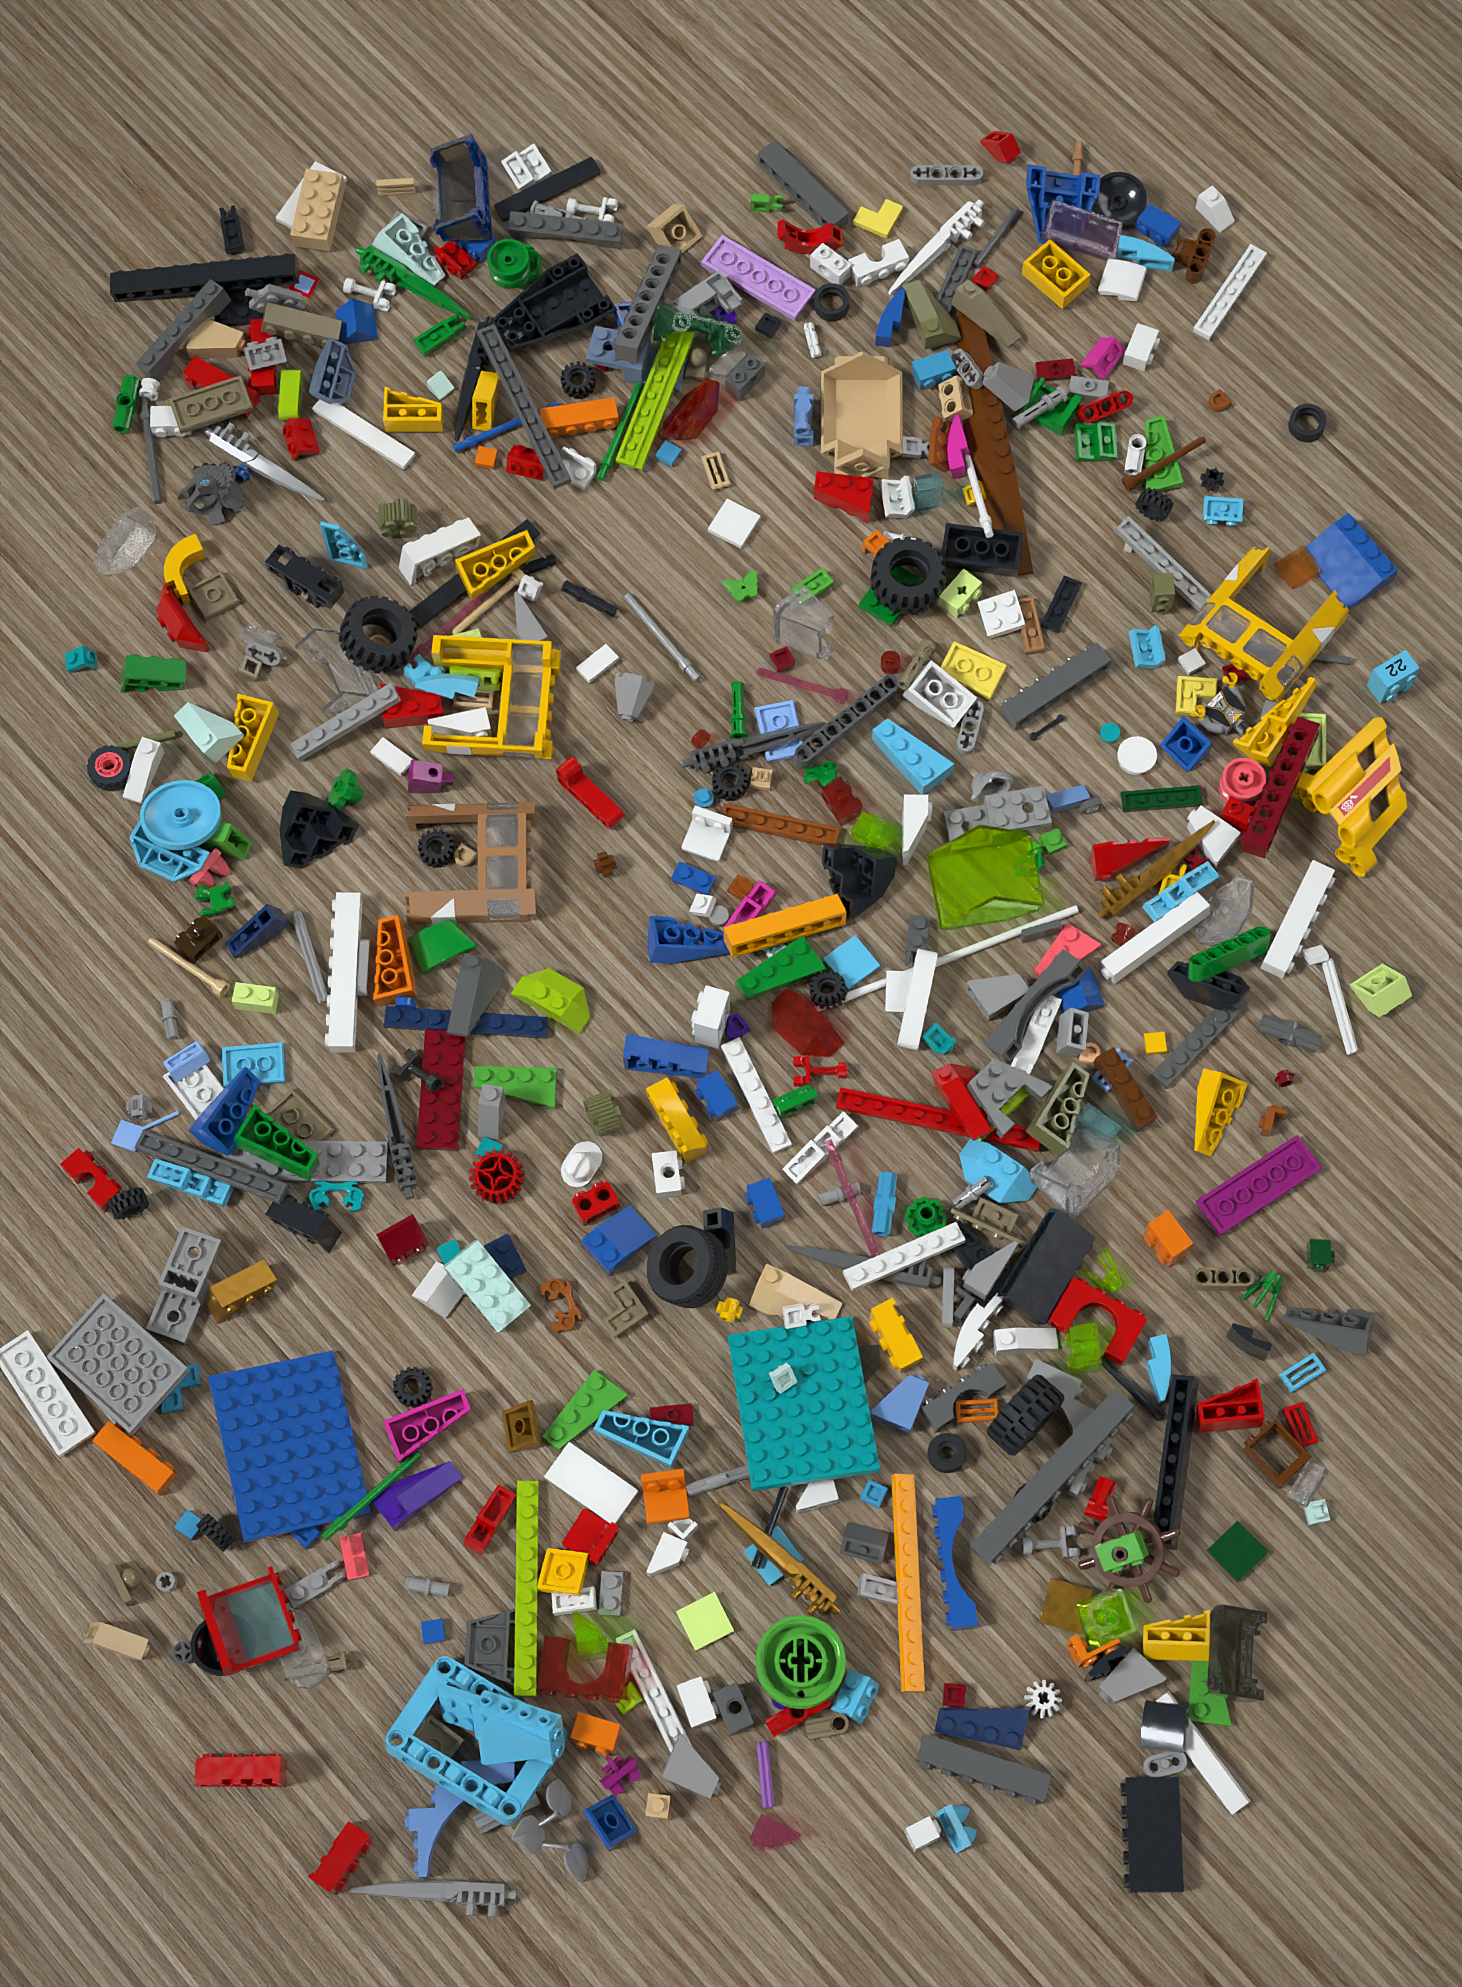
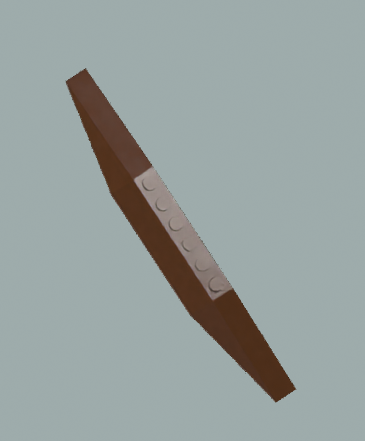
[957,310,1033,576]

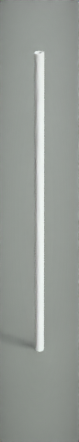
[814,905,1079,1013]

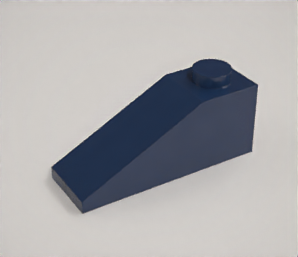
[225,904,290,958]

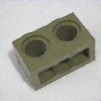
[1149,573,1175,614]

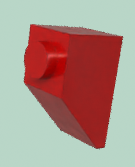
[980,131,1022,163]

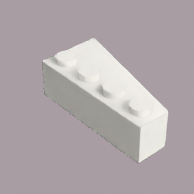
[399,517,481,585]

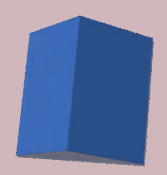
[336,298,378,344]
[1160,716,1213,772]
[1057,969,1105,1012]
[583,1794,637,1851]

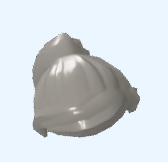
[971,770,1014,802]

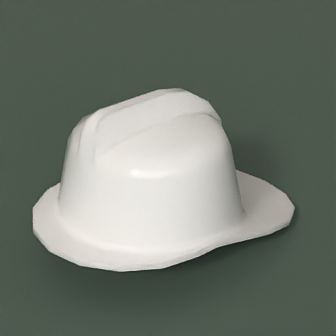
[561,1141,602,1187]

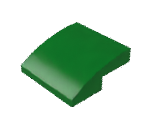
[1074,422,1118,462]

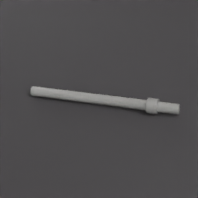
[624,593,701,682]

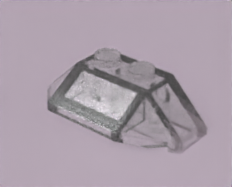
[93,507,157,577]
[1195,876,1255,947]

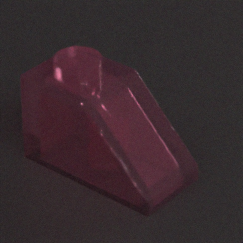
[749,1814,801,1851]

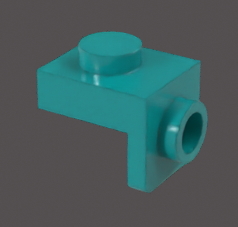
[65,645,97,673]
[921,1022,957,1054]

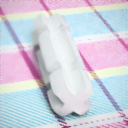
[804,322,821,358]

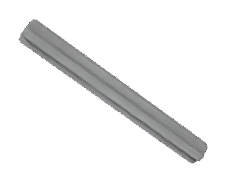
[291,911,327,1004]

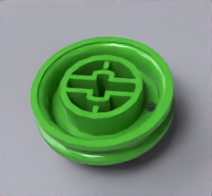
[756,1615,846,1709]

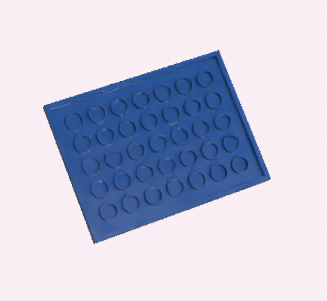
[208,1350,371,1543]

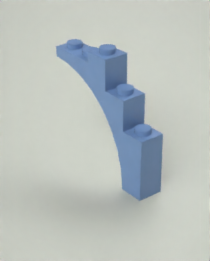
[405,1760,516,1879]

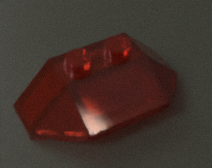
[661,379,720,440]
[772,989,844,1058]

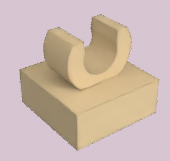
[750,767,773,791]

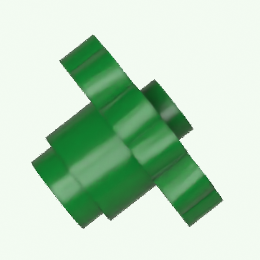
[328,768,364,808]
[904,1197,947,1238]

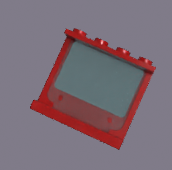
[197,1566,302,1677]

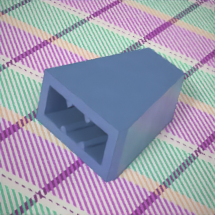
[870,1374,929,1434]

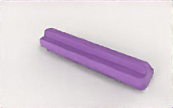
[757,1741,775,1808]

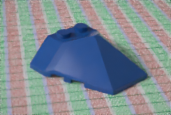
[1026,164,1101,248]

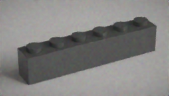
[758,140,849,228]
[1001,643,1111,730]
[916,1734,1051,1805]

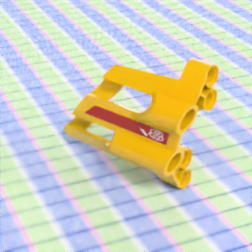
[1293,717,1407,877]

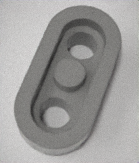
[1143,1751,1187,1777]

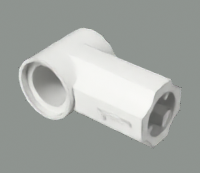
[1124,434,1146,476]

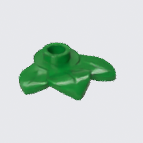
[804,761,838,787]

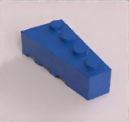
[623,1034,709,1078]

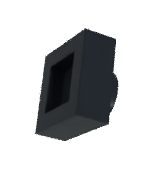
[755,312,781,339]

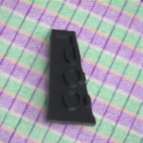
[952,1221,1012,1302]

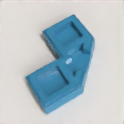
[161,1363,202,1414]

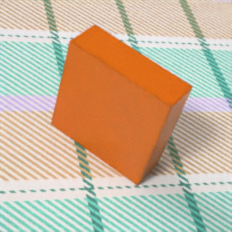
[474,446,498,469]

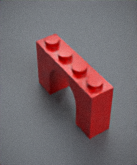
[1048,1277,1148,1366]

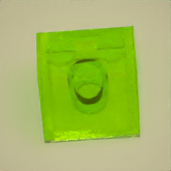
[1065,1321,1102,1374]
[572,1611,610,1662]

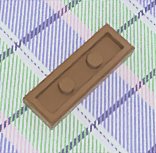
[1018,597,1046,655]

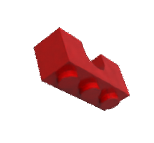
[60,1148,122,1212]

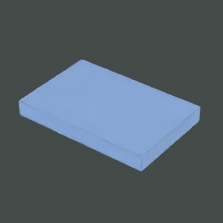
[755,700,805,764]

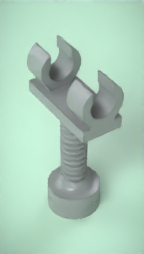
[1021,1526,1080,1559]

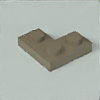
[602,1280,649,1339]

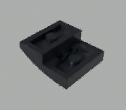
[1226,1323,1272,1361]
[1085,1645,1128,1682]
[1140,1700,1189,1753]

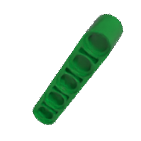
[1188,926,1271,982]

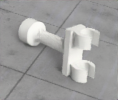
[567,197,618,223]
[343,277,396,312]

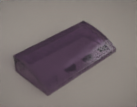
[1041,200,1123,261]

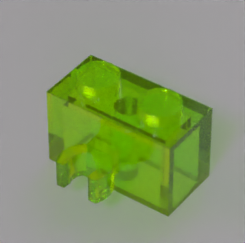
[850,812,898,852]

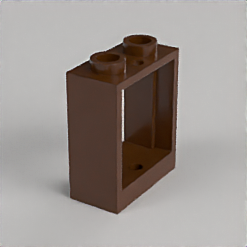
[1242,1419,1312,1489]

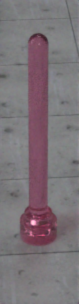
[757,668,849,705]

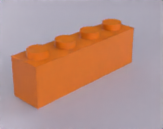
[539,397,619,438]
[92,1421,177,1496]

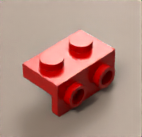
[282,418,320,460]
[506,445,544,481]

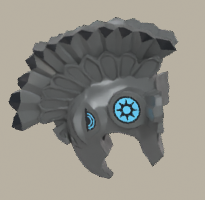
[177,461,244,525]

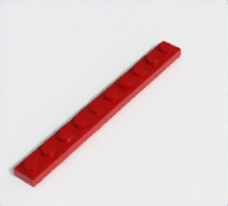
[836,1087,1040,1152]

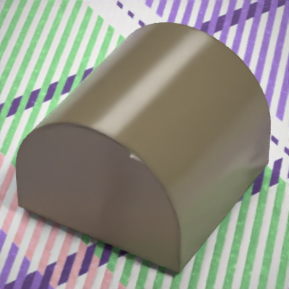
[236,654,263,681]

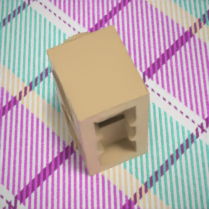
[938,375,973,422]

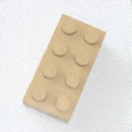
[290,169,346,251]

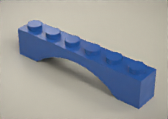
[931,1496,978,1631]

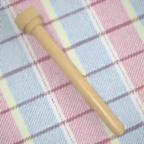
[452,568,525,635]
[148,937,230,997]

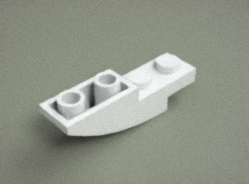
[953,1293,1004,1371]

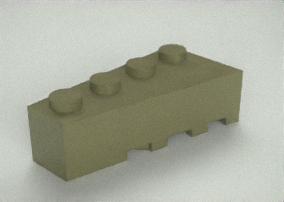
[1026,1062,1090,1156]

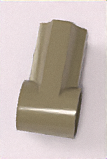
[805,1713,849,1740]

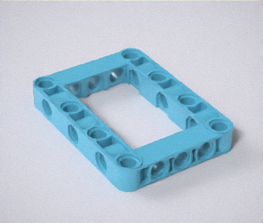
[385,1656,567,1826]

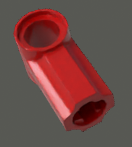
[1084,1476,1117,1522]

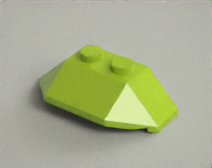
[511,968,590,1034]

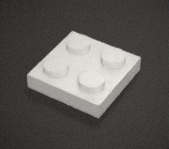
[977,590,1026,639]

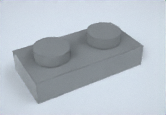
[599,1571,623,1617]
[857,1573,899,1606]

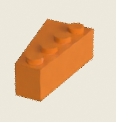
[373,915,418,1006]

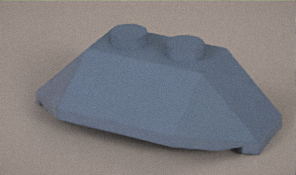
[309,337,356,404]

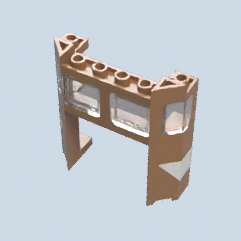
[405,802,536,925]

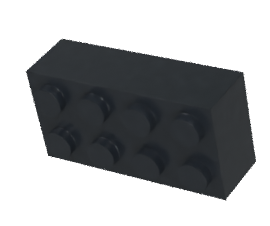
[941,523,1024,577]

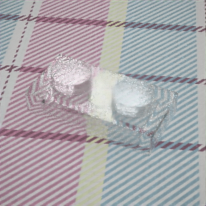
[1287,1461,1328,1508]

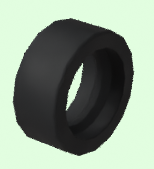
[814,283,850,321]
[1288,404,1327,442]

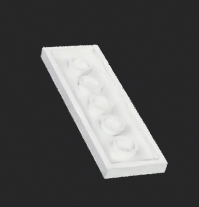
[0,1330,96,1457]

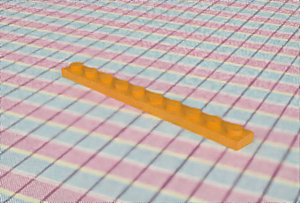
[891,1474,925,1693]

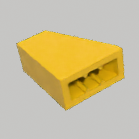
[472,371,500,431]

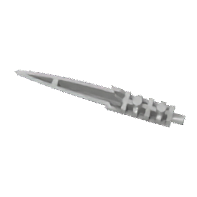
[205,422,324,501]
[349,1880,517,1918]

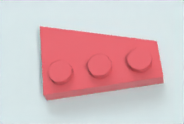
[1034,923,1102,976]

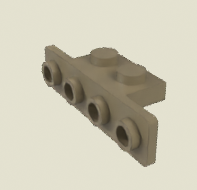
[951,1197,1029,1249]

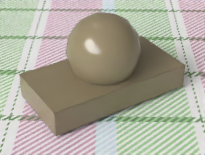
[685,342,710,381]
[106,1562,141,1606]

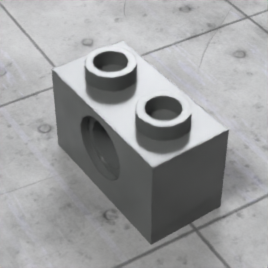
[725,354,765,401]
[712,1682,756,1736]

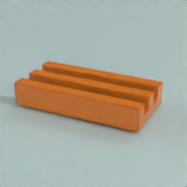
[955,1399,999,1423]

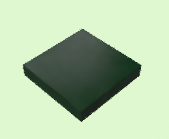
[1207,1521,1268,1582]

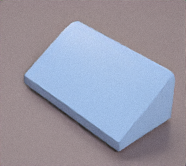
[163,1040,210,1082]

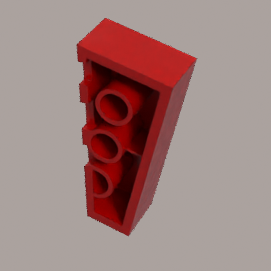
[194,1754,287,1787]

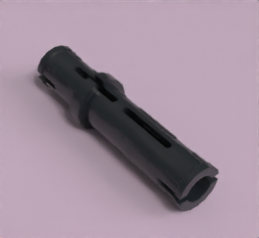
[561,580,618,618]

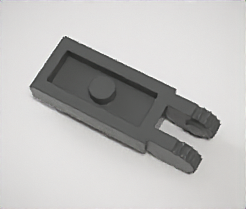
[905,915,931,966]

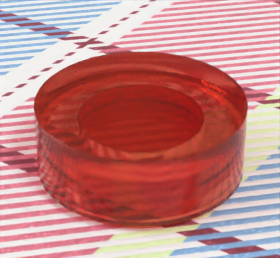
[691,729,710,749]

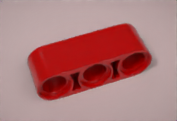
[1076,390,1133,422]

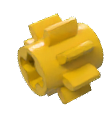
[716,1297,743,1323]

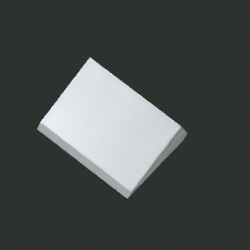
[412,1262,464,1319]

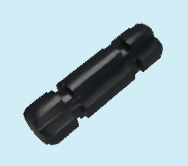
[519,554,557,575]

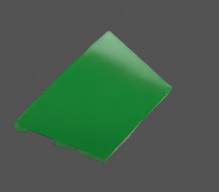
[409,920,478,974]

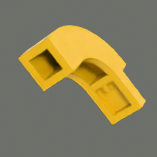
[164,533,206,604]

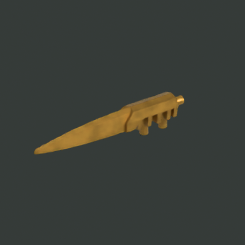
[1097,820,1215,919]
[717,1501,841,1616]

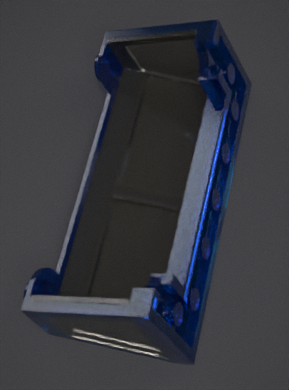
[430,134,492,242]

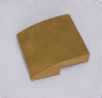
[1039,1578,1093,1634]

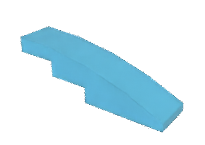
[1143,861,1220,922]
[147,1159,234,1207]

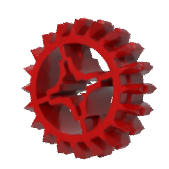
[469,1148,525,1204]

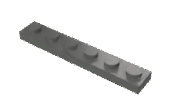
[1151,998,1249,1089]

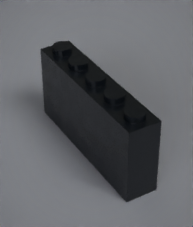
[997,1209,1096,1325]
[1120,1777,1184,1893]

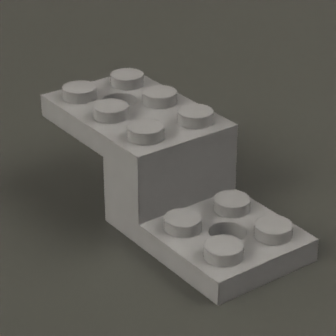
[943,786,1052,851]
[146,1226,222,1344]

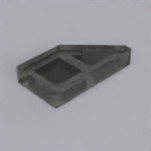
[858,1345,881,1385]

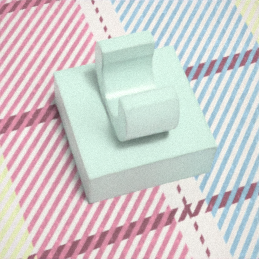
[769,1363,797,1394]
[1303,1499,1330,1526]

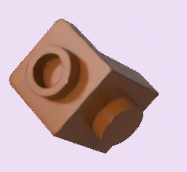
[1258,1105,1288,1137]

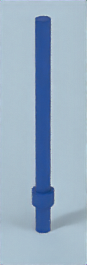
[452,401,559,453]

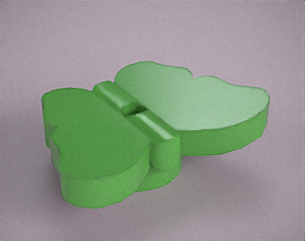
[723,571,758,603]

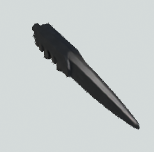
[454,316,493,442]

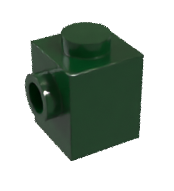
[1307,1239,1335,1272]

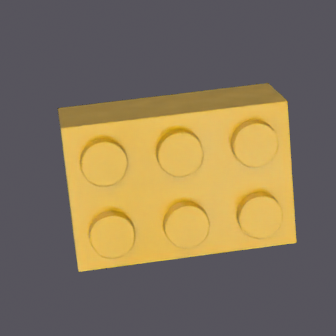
[1022,239,1091,309]

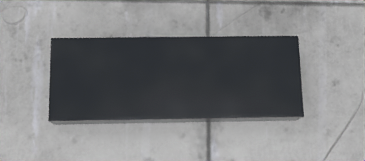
[1041,575,1082,634]

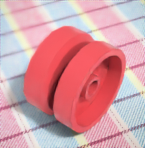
[1219,758,1266,806]

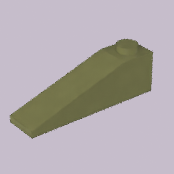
[902,279,961,349]

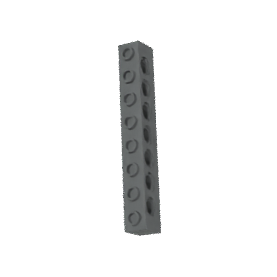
[612,245,682,363]

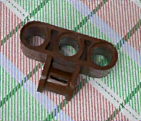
[1171,228,1216,284]

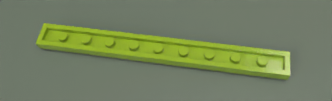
[514,1481,539,1697]

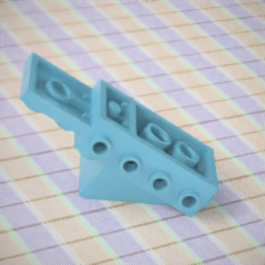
[438,1683,565,1765]

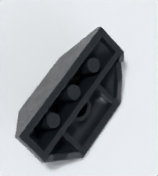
[1167,961,1250,1011]

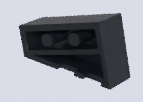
[265,1194,342,1253]

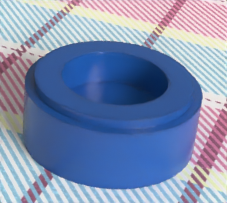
[395,997,416,1008]

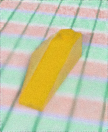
[1194,1069,1248,1157]

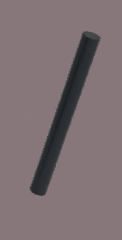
[1097,1355,1164,1421]
[751,1486,789,1569]

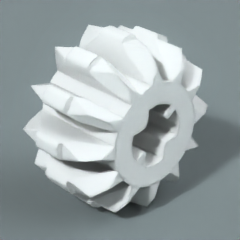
[1024,1680,1062,1719]

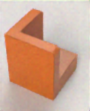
[862,530,890,557]

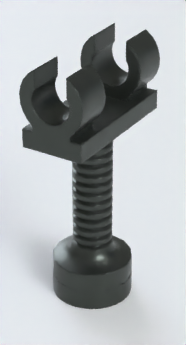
[390,1048,443,1092]

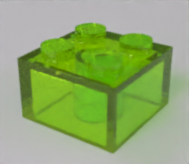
[1074,1589,1137,1647]

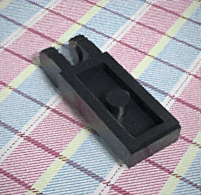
[219,205,245,254]

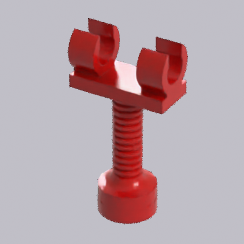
[793,1056,847,1087]

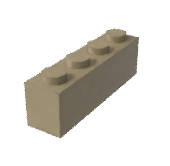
[261,302,342,348]

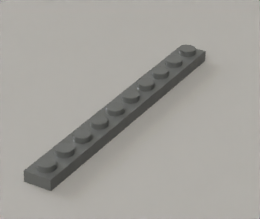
[477,324,571,489]

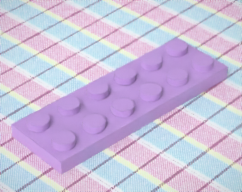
[701,235,816,321]

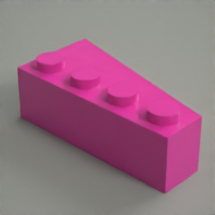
[383,1389,472,1462]

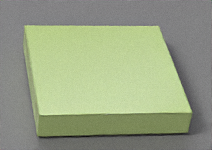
[676,1592,734,1651]

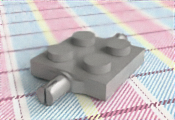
[245,284,305,313]

